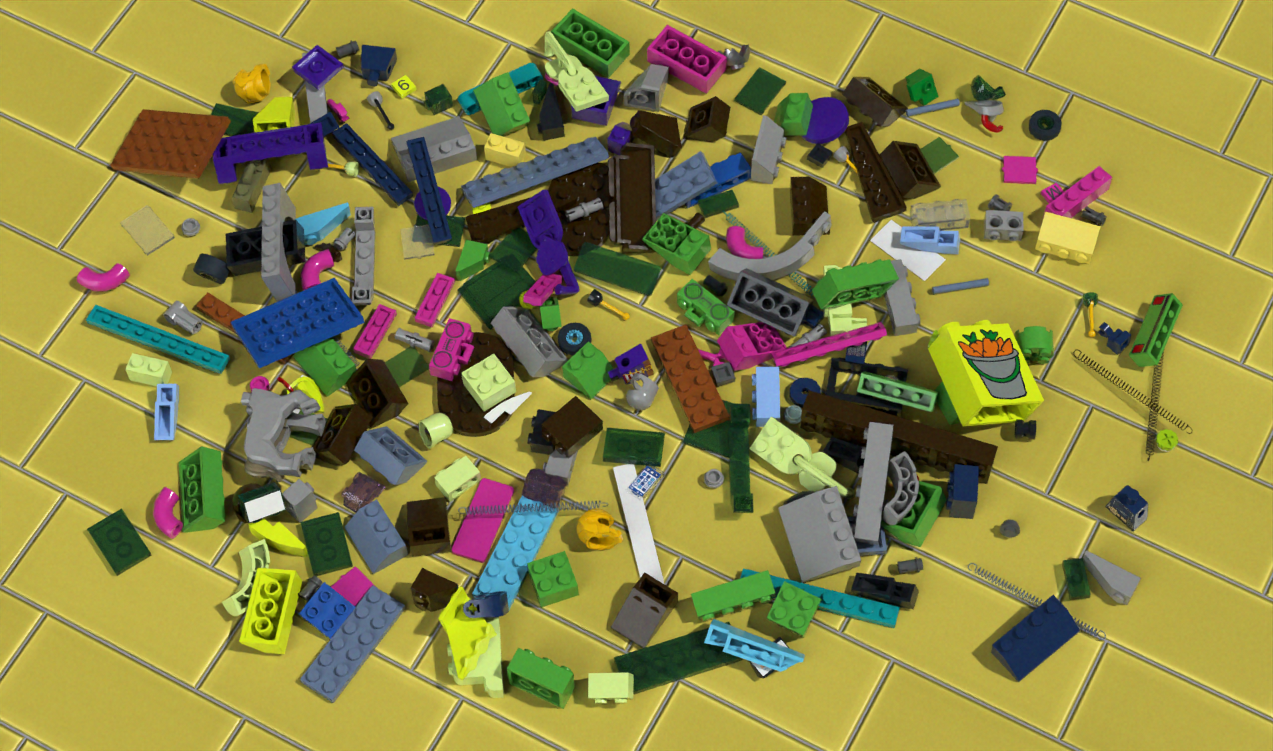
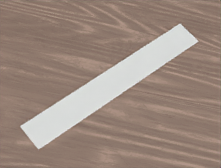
[613,463,664,584]

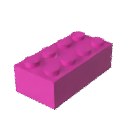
[647,25,727,94]

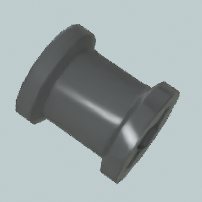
[988,194,1012,211]

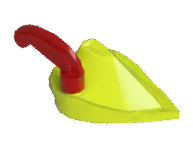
[277,376,324,413]

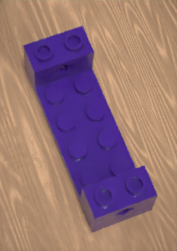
[213,122,328,184]

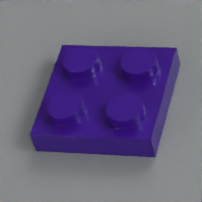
[292,45,344,90]

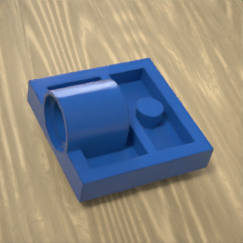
[298,582,355,639]

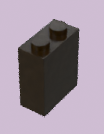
[541,396,603,458]

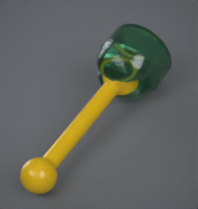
[1083,292,1098,337]

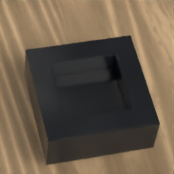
[807,143,833,168]

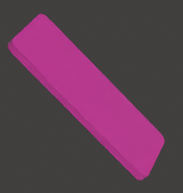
[452,478,514,563]

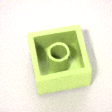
[462,354,516,411]

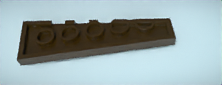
[845,122,907,222]
[465,185,577,244]

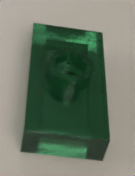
[1062,558,1091,600]

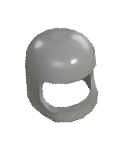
[626,373,659,410]

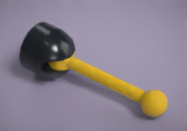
[587,289,630,320]

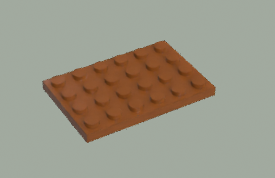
[110,109,231,179]

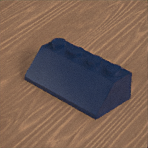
[991,595,1080,682]

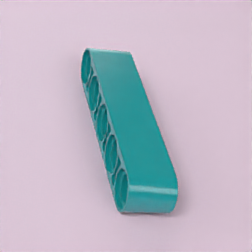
[457,63,544,115]

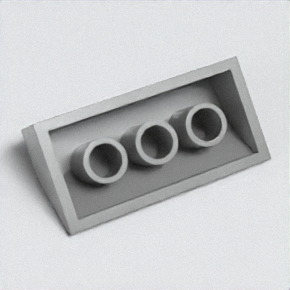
[491,307,568,377]

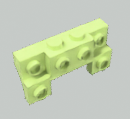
[823,265,867,336]

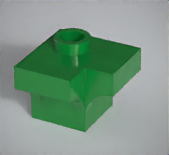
[905,68,938,105]

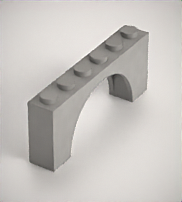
[261,183,296,302]

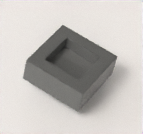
[711,362,735,386]

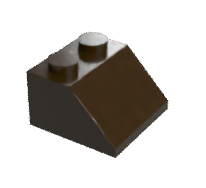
[685,96,731,142]
[411,568,458,612]

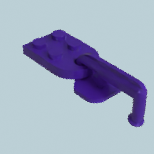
[518,190,580,295]

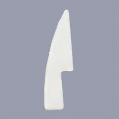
[484,392,532,423]

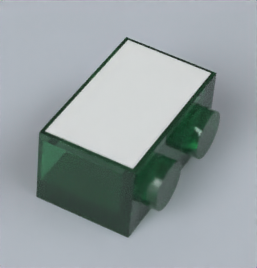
[237,482,286,523]

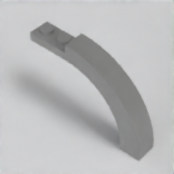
[708,211,832,281]

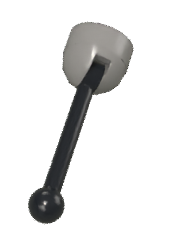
[367,91,394,130]

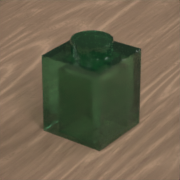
[423,84,453,115]

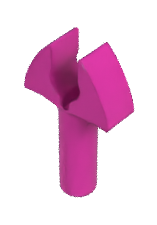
[327,99,350,123]
[698,348,728,366]

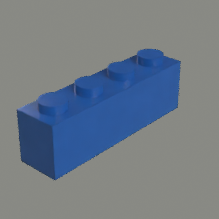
[685,153,751,209]

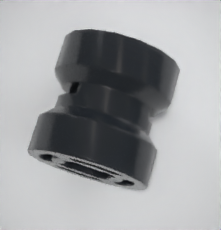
[1014,419,1036,440]

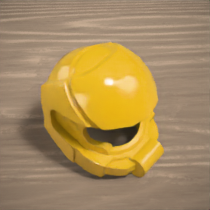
[233,64,271,103]
[577,508,623,550]

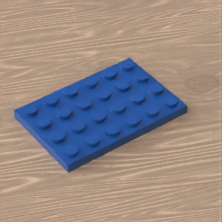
[231,278,365,368]

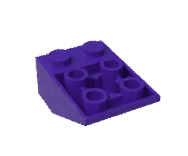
[571,76,621,126]

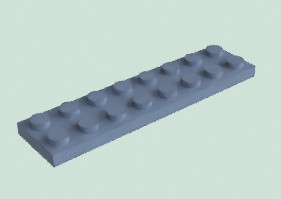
[461,137,609,208]

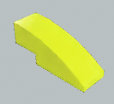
[248,518,308,557]

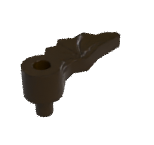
[315,243,342,262]

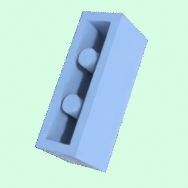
[752,367,780,427]

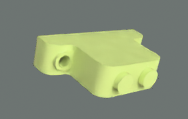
[447,617,504,698]

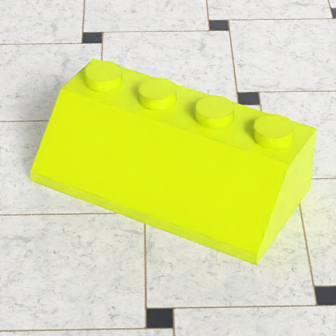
[239,568,302,654]

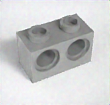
[984,210,1023,241]

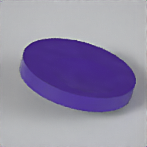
[801,97,849,144]

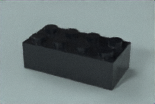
[226,220,306,276]
[727,268,814,337]

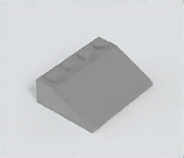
[391,116,477,182]
[778,486,861,583]

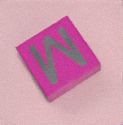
[1041,182,1064,203]

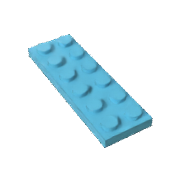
[472,494,559,610]

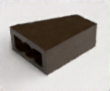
[630,110,682,157]

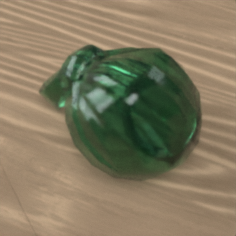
[971,75,1006,101]

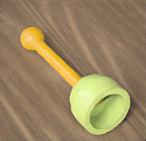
[328,161,359,177]

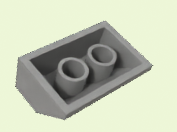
[751,115,786,184]

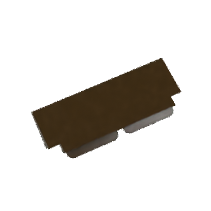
[608,143,656,254]

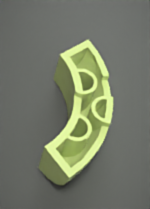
[222,539,270,616]

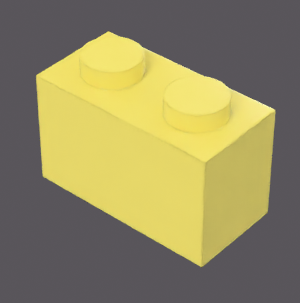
[484,133,526,167]

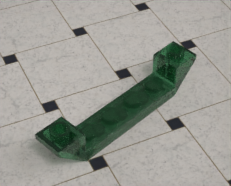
[728,403,754,513]

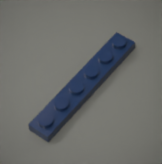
[332,123,413,206]
[406,137,452,245]

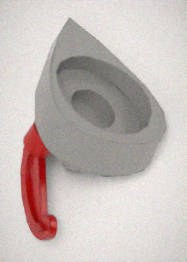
[965,100,1004,133]

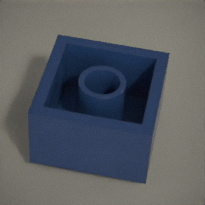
[946,464,979,519]

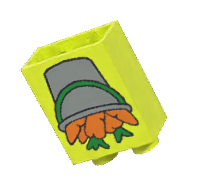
[928,320,1044,427]

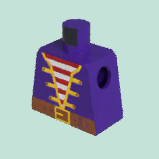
[608,344,654,385]

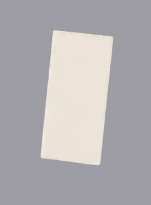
[870,220,946,281]

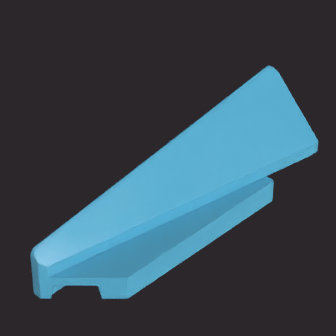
[704,619,805,672]

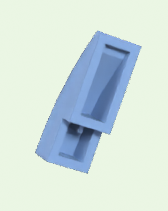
[900,226,960,254]
[154,384,179,440]

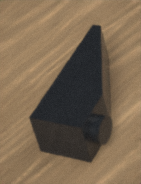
[537,83,565,141]

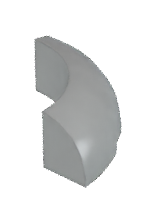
[881,451,919,525]

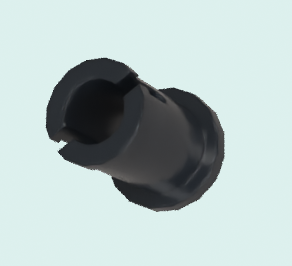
[703,275,728,296]

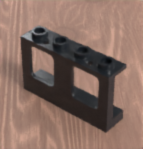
[825,357,908,417]

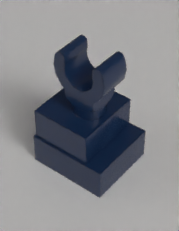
[1098,322,1131,355]

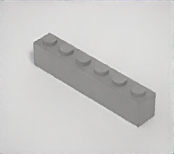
[851,422,893,545]

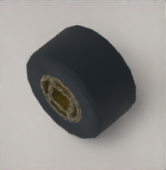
[193,253,230,284]

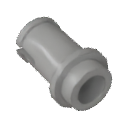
[333,227,356,251]

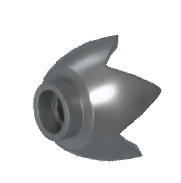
[718,44,750,70]

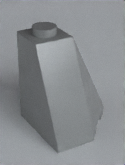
[624,64,669,112]

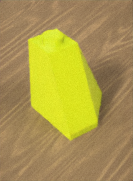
[253,97,295,133]

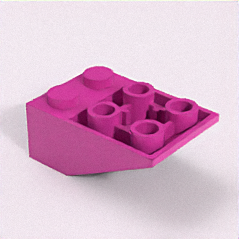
[717,322,787,371]

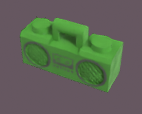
[677,279,735,335]

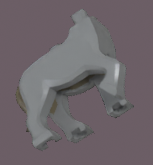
[241,388,326,482]

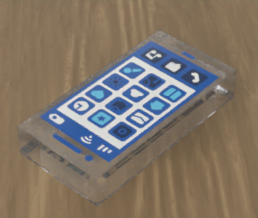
[625,462,665,501]

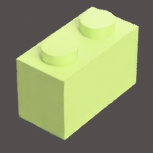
[125,353,172,386]
[434,456,481,502]
[588,673,634,704]

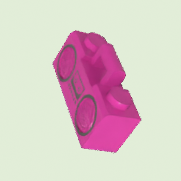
[429,318,474,381]

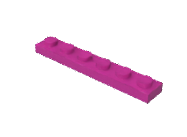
[771,322,887,367]

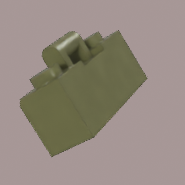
[232,158,272,213]

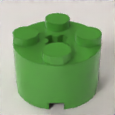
[1014,326,1054,364]

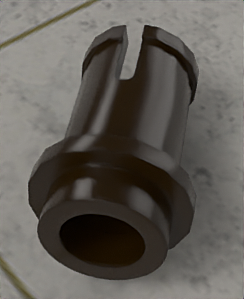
[685,213,705,229]

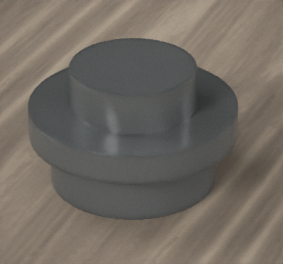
[1000,520,1020,538]

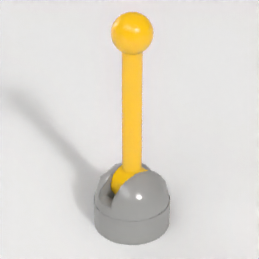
[833,146,858,174]

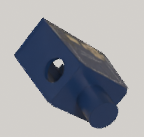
[1106,485,1148,532]

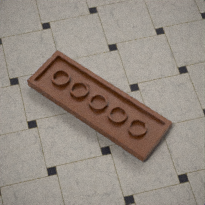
[651,324,730,433]

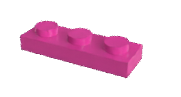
[415,273,455,328]
[523,274,562,306]
[353,304,397,359]

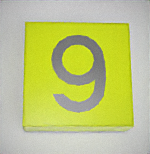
[391,75,417,99]

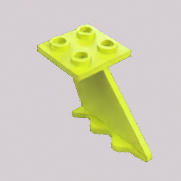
[438,586,497,681]

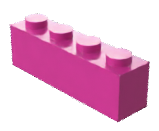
[1043,166,1112,218]

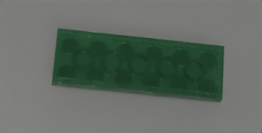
[614,622,743,695]

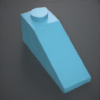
[295,202,351,245]

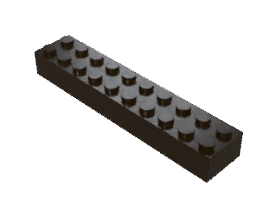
[800,390,998,484]

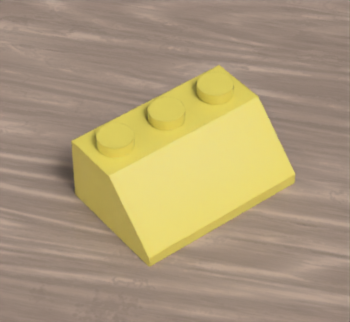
[1035,212,1101,264]

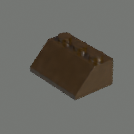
[842,77,908,127]
[880,141,941,199]
[790,176,830,236]
[345,359,409,428]
[312,404,373,466]

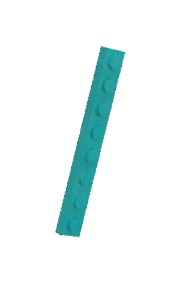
[86,305,230,374]
[740,568,900,628]

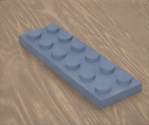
[300,585,406,703]

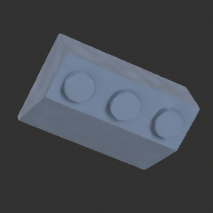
[354,426,427,485]
[344,499,408,574]

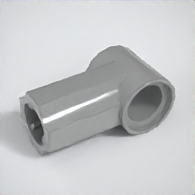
[163,300,203,335]

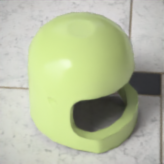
[418,413,453,449]

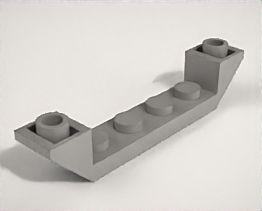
[352,207,375,305]

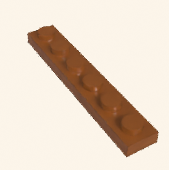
[196,293,295,365]

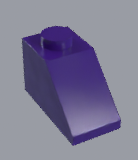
[607,122,635,155]

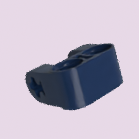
[463,591,509,618]

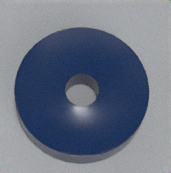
[790,378,821,408]

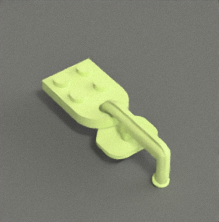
[544,31,609,112]
[749,417,855,499]

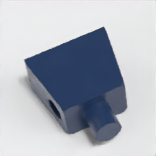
[361,45,397,87]

